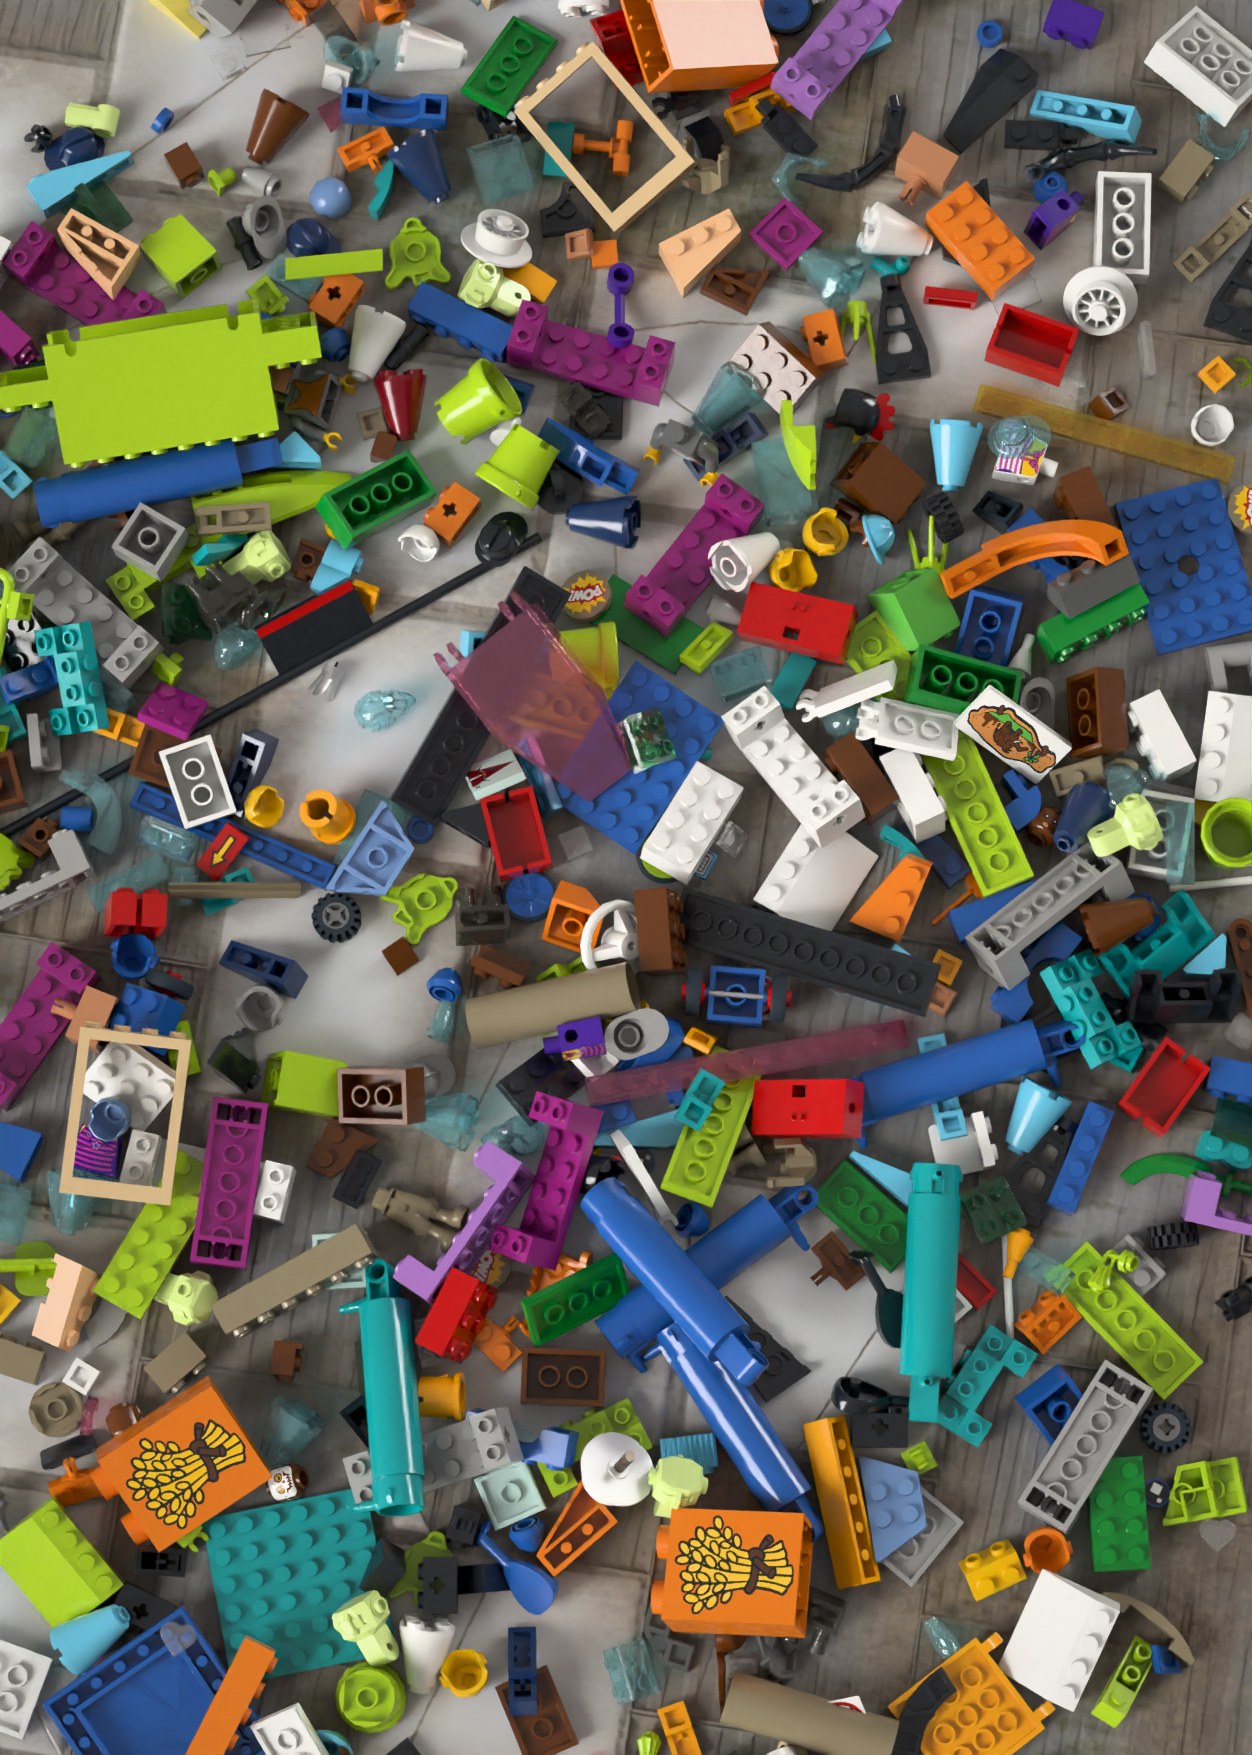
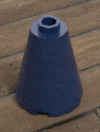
[386,128,451,205]
[565,495,641,549]
[1053,782,1117,853]

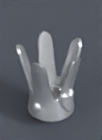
[308,661,344,702]

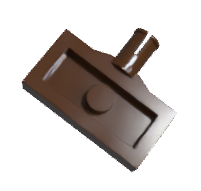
[810,1231,866,1291]

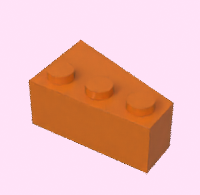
[850,852,933,942]
[536,1479,619,1577]

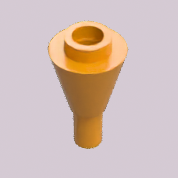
[1002,1227,1035,1279]

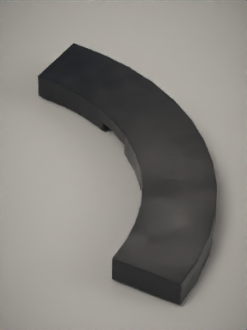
[891,1666,957,1755]

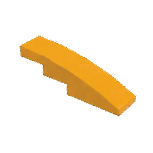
[723,89,797,136]

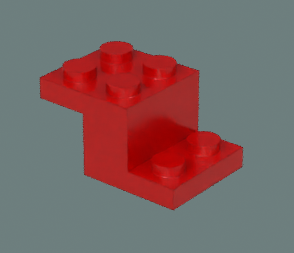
[589,9,644,90]

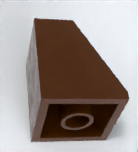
[830,442,927,524]

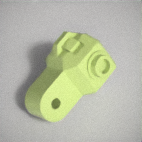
[457,259,531,317]
[220,530,291,593]
[1087,793,1163,857]
[154,1271,218,1326]
[647,1454,708,1518]
[332,1590,399,1668]

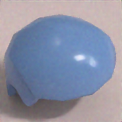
[310,177,352,219]
[88,1097,131,1142]

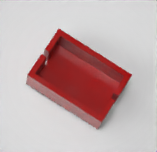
[984,303,1080,387]
[480,786,553,882]
[104,887,167,940]
[1115,1037,1211,1138]
[415,1267,499,1364]

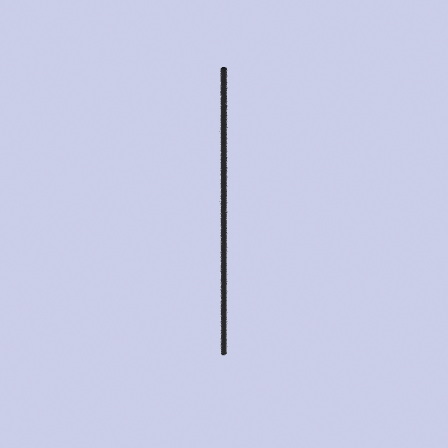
[0,532,542,837]

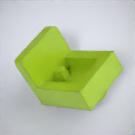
[245,274,289,317]

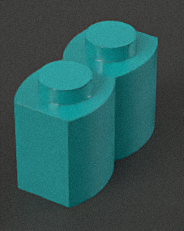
[1194,1130,1252,1172]

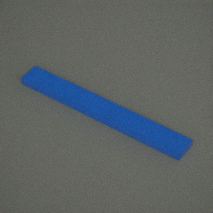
[130,782,338,891]

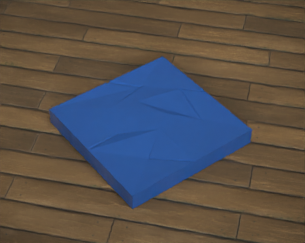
[42,1605,266,1755]

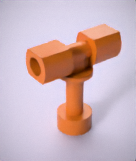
[573,120,634,177]

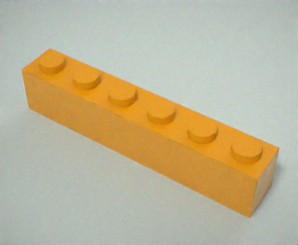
[803,1415,881,1590]

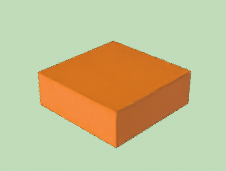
[591,240,618,270]

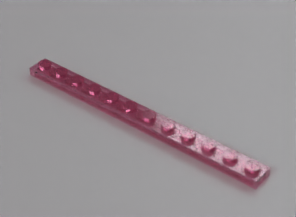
[584,1019,909,1107]

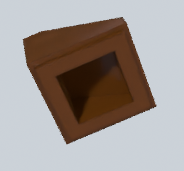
[1089,386,1130,425]
[370,430,397,463]
[833,498,864,535]
[381,936,420,976]

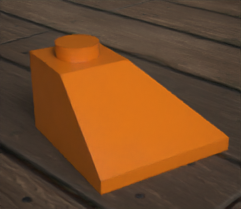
[541,880,604,953]

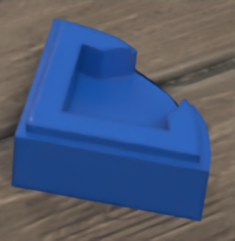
[1150,1645,1182,1674]

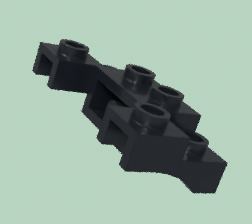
[1124,968,1243,1024]

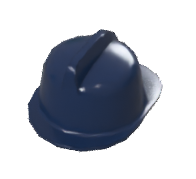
[44,126,105,171]
[286,218,342,257]

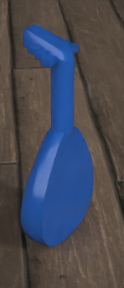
[475,1520,559,1615]

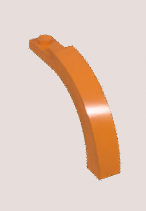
[939,520,1129,599]

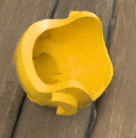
[802,508,849,557]
[768,548,818,592]
[438,1649,489,1698]

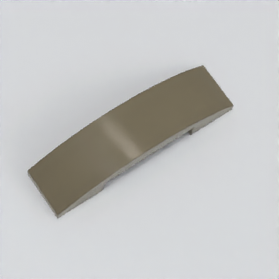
[1173,191,1252,283]
[1100,1592,1195,1666]

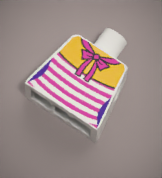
[992,425,1059,485]

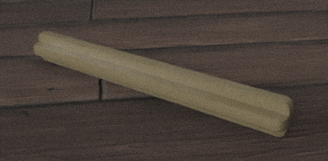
[167,882,301,899]

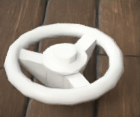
[580,899,640,975]

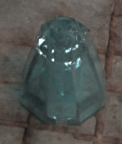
[798,247,866,310]
[412,1093,479,1152]
[46,1168,107,1235]
[260,1394,327,1466]

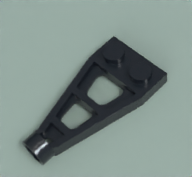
[1203,238,1252,343]
[875,274,931,385]
[989,1115,1078,1228]

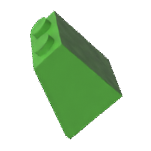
[866,568,961,651]

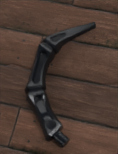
[795,94,907,192]
[1023,139,1158,182]

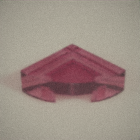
[317,96,342,133]
[80,1396,99,1436]

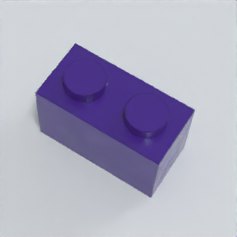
[1042,0,1105,50]

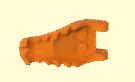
[519,1250,593,1338]

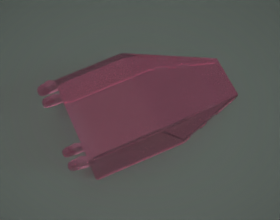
[433,591,632,802]

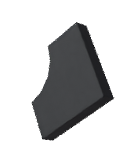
[540,179,595,238]

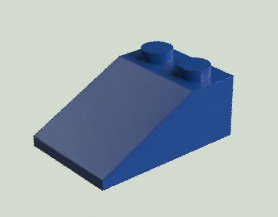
[954,585,1025,667]
[1014,1364,1083,1447]

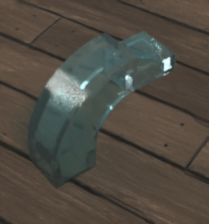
[59,769,123,856]

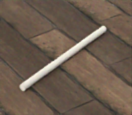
[1169,876,1252,893]
[1000,1213,1015,1340]

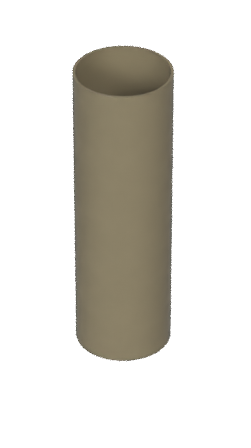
[465,961,640,1049]
[719,1670,899,1755]

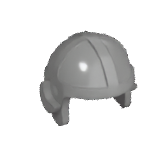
[234,985,284,1032]

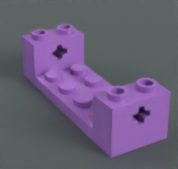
[770,0,907,120]
[393,1141,535,1306]
[1180,1170,1252,1236]

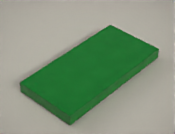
[461,15,558,118]
[589,574,704,675]
[815,1159,908,1274]
[521,1252,630,1348]

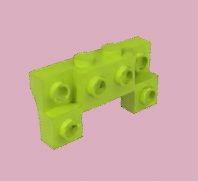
[105,523,223,623]
[537,1398,653,1498]

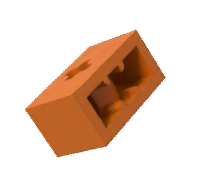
[308,274,366,329]
[800,308,849,372]
[423,481,482,548]

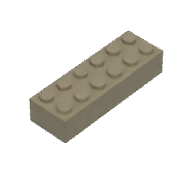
[210,1224,378,1338]

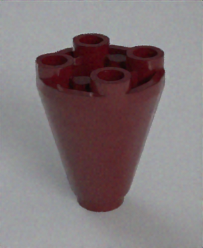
[374,369,427,441]

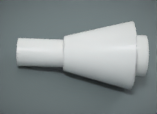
[1007,634,1035,683]

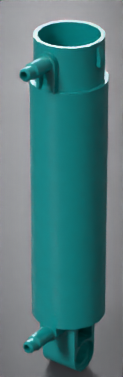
[899,1163,963,1423]
[338,1259,425,1517]

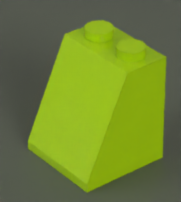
[139,214,222,300]
[260,1050,347,1118]

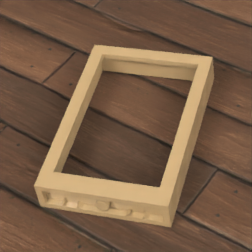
[514,41,698,234]
[59,1021,191,1206]

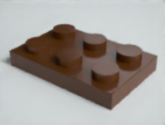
[128,724,222,789]
[495,1665,579,1755]

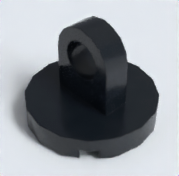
[537,462,584,515]

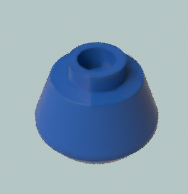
[1033,171,1069,204]
[319,328,350,362]
[426,968,463,1003]
[674,1202,710,1238]
[509,1516,545,1552]

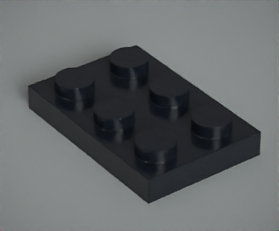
[496,1048,590,1127]

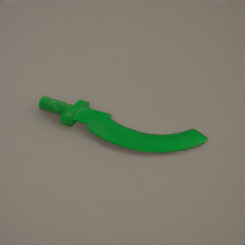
[1121,1154,1252,1198]

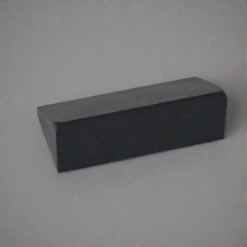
[40,1431,98,1471]

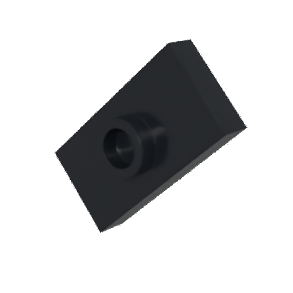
[332,1148,382,1209]

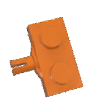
[337,126,395,174]
[473,1315,522,1372]
[48,1457,102,1507]

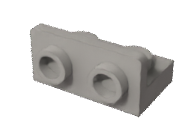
[27,713,62,773]
[1106,1234,1166,1297]

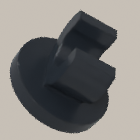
[24,124,53,153]

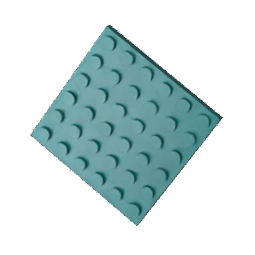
[203,1489,395,1680]

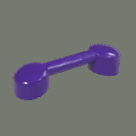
[606,263,635,348]

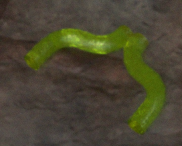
[1234,357,1252,387]

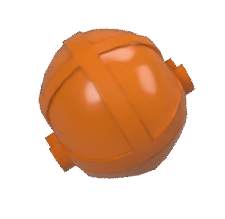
[1023,1525,1074,1574]

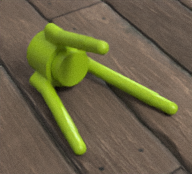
[840,301,876,366]
[907,515,949,580]

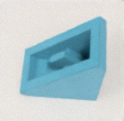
[269,431,322,469]
[1180,933,1226,979]

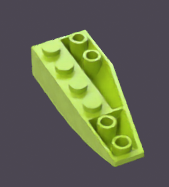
[191,470,352,544]

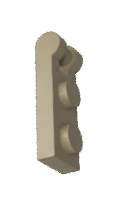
[195,502,272,537]

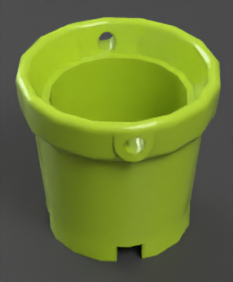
[434,358,522,445]
[474,423,560,510]
[549,621,619,692]
[1201,797,1252,870]
[335,1661,408,1734]

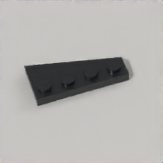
[725,1295,812,1403]

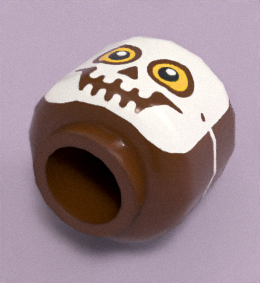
[266,1463,309,1502]

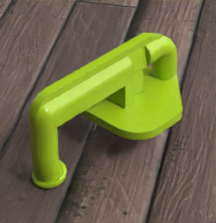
[0,1242,60,1296]

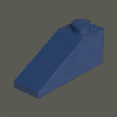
[226,729,279,817]
[219,940,309,999]

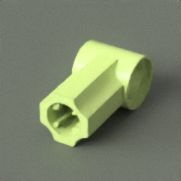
[65,102,121,138]

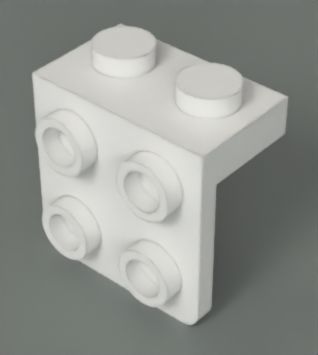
[928,1111,999,1175]

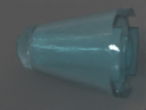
[691,362,763,436]

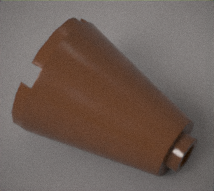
[245,88,309,165]
[1078,897,1157,957]

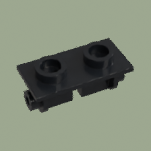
[1214,1276,1252,1322]

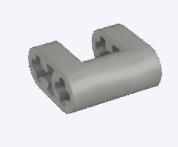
[1205,641,1252,693]

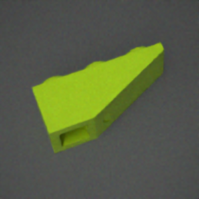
[1091,1635,1153,1728]

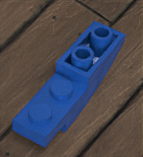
[538,417,640,495]
[0,655,102,705]

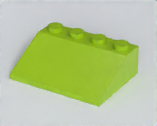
[0,1495,124,1628]

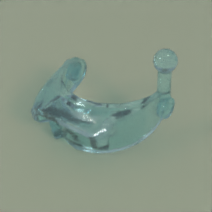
[1195,113,1249,162]
[772,152,827,206]

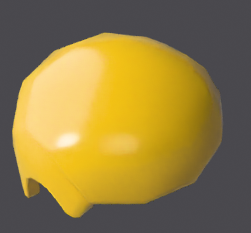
[244,785,285,828]

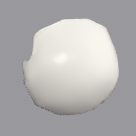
[1191,404,1234,447]
[398,524,440,562]

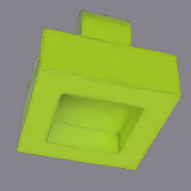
[152,652,184,687]
[900,1441,938,1475]
[176,1525,209,1552]

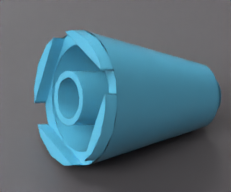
[930,419,983,492]
[1005,1076,1072,1155]
[50,1604,130,1676]

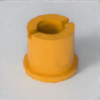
[299,789,356,844]
[418,1372,466,1421]

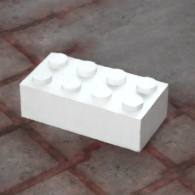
[1093,171,1151,285]
[640,761,744,885]

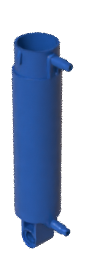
[32,438,284,528]
[849,1019,1085,1148]
[580,1177,769,1387]
[594,1183,818,1373]
[642,1322,824,1543]

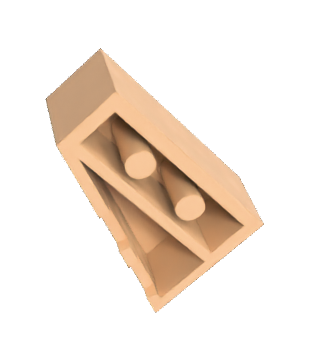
[57,208,141,301]
[659,209,741,298]
[32,1253,102,1353]

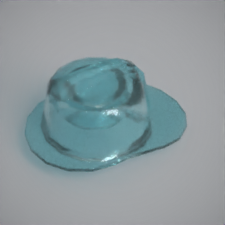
[324,35,380,84]
[987,415,1051,459]

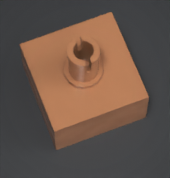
[895,131,959,205]
[51,986,119,1054]

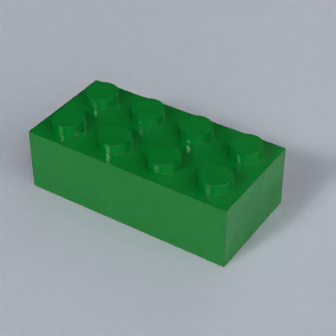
[315,449,438,551]
[1035,583,1150,664]
[903,644,1023,715]
[1086,1456,1151,1572]

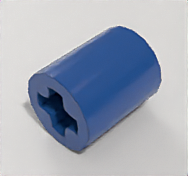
[61,806,94,832]

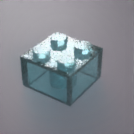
[466,133,535,205]

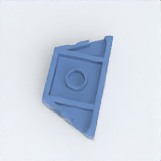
[326,800,415,896]
[859,1456,928,1564]

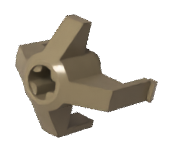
[682,136,731,194]
[762,1138,817,1188]

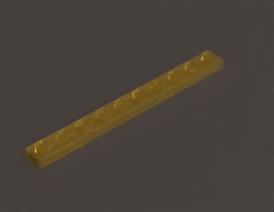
[972,384,1237,485]

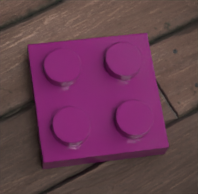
[749,197,823,271]
[137,681,209,741]

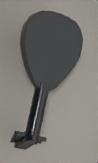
[848,1250,903,1348]
[831,1376,940,1414]

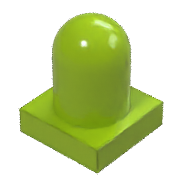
[207,167,237,197]

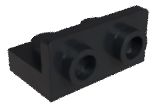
[476,103,533,154]

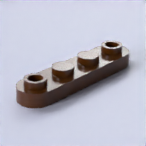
[1227,918,1252,1021]

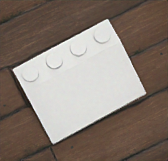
[1144,6,1252,127]
[1194,691,1252,802]
[753,824,879,931]
[998,1568,1120,1712]

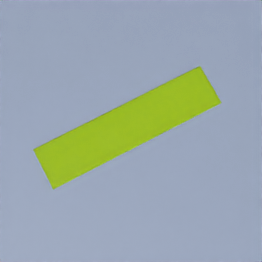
[285,249,383,280]

